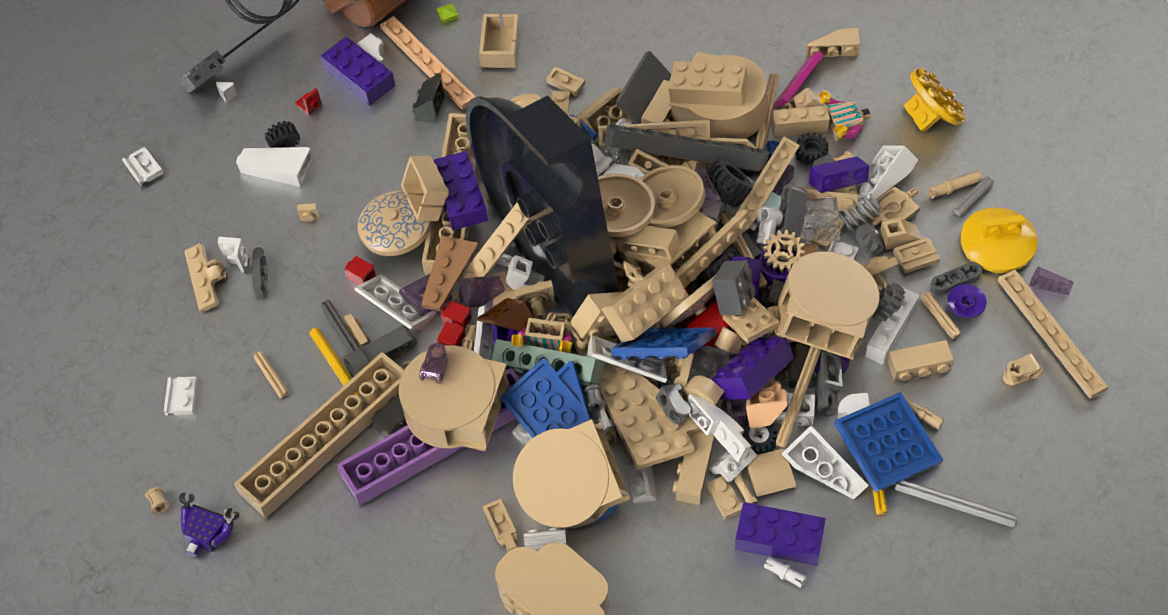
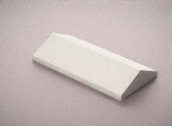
[355,274,437,330]
[587,335,667,383]

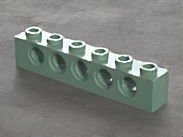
[491,339,605,387]

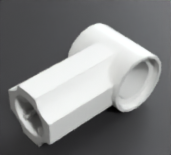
[757,206,783,245]

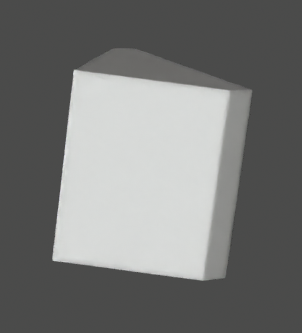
[216,82,237,103]

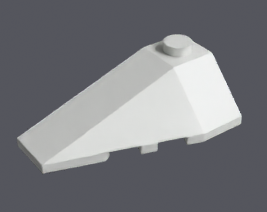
[857,146,918,204]
[782,426,868,500]

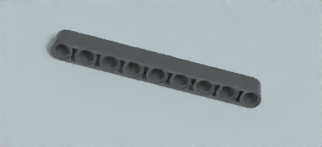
[604,124,769,172]

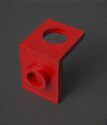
[295,88,322,115]

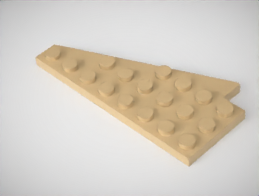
[574,340,702,470]

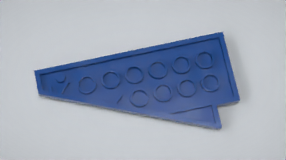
[500,358,618,521]

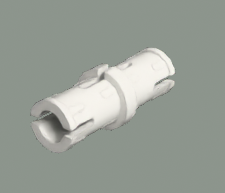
[764,556,807,588]

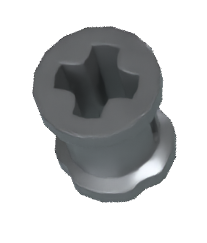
[583,384,606,411]

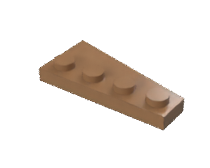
[421,236,479,311]

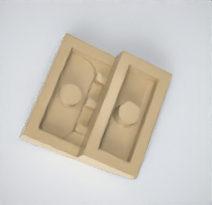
[746,449,796,497]

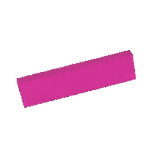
[774,51,823,107]

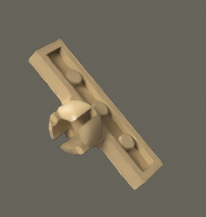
[184,243,227,313]

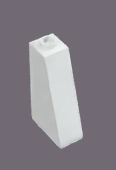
[236,147,313,187]

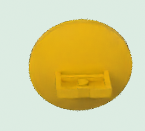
[903,67,965,132]
[960,207,1038,273]

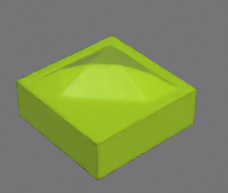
[437,3,459,24]

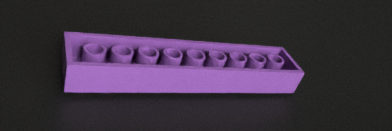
[337,368,520,506]

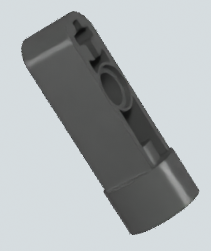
[775,184,807,252]
[343,326,417,378]

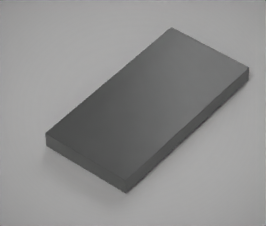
[615,51,671,124]

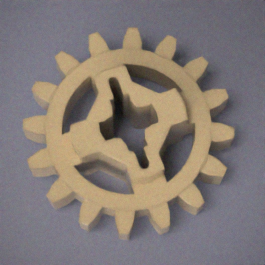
[763,230,805,272]

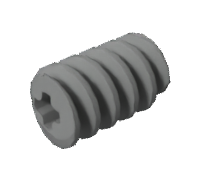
[840,193,882,232]

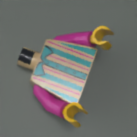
[818,90,871,142]
[511,318,573,353]

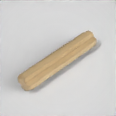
[921,291,961,339]
[253,351,288,398]

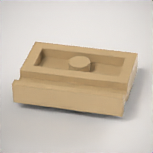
[893,237,940,274]

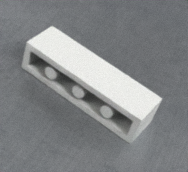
[865,287,919,365]

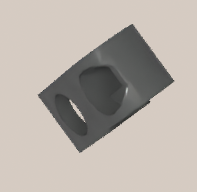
[656,383,691,424]

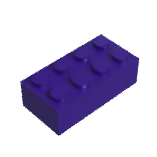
[320,36,395,106]
[433,151,488,231]
[711,336,794,399]
[735,502,826,566]

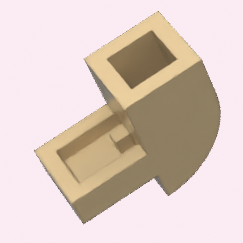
[680,376,724,405]

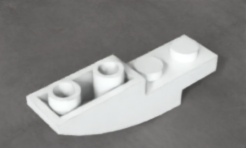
[686,394,751,462]

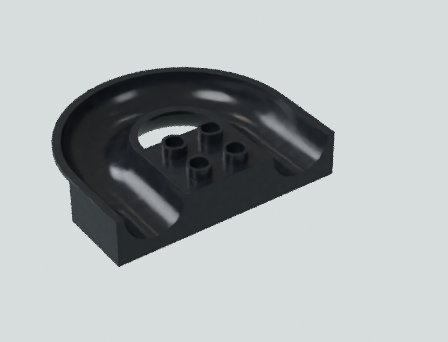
[466,95,619,318]

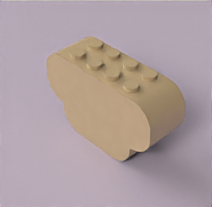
[495,542,609,615]

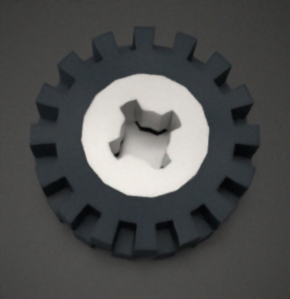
[742,421,777,455]

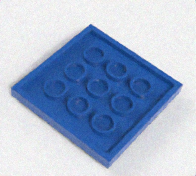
[611,327,716,359]
[833,392,943,493]

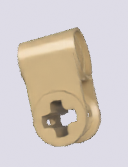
[714,327,749,354]
[1002,353,1044,386]

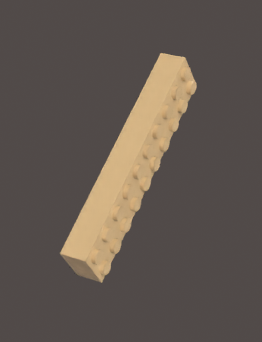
[422,113,479,275]
[234,352,404,519]

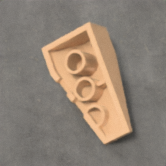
[746,377,787,428]

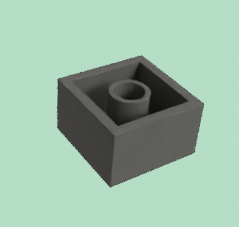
[712,260,756,315]

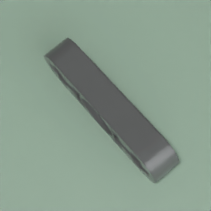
[930,262,982,295]

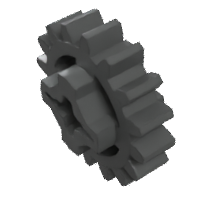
[872,282,906,323]

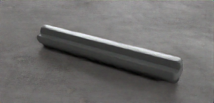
[321,300,360,352]

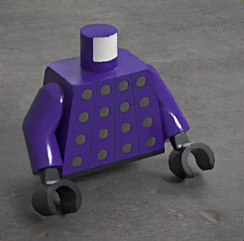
[179,492,240,557]

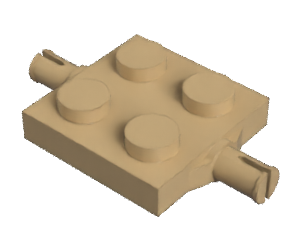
[869,186,920,226]

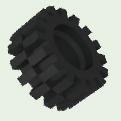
[265,121,300,148]
[795,133,829,167]

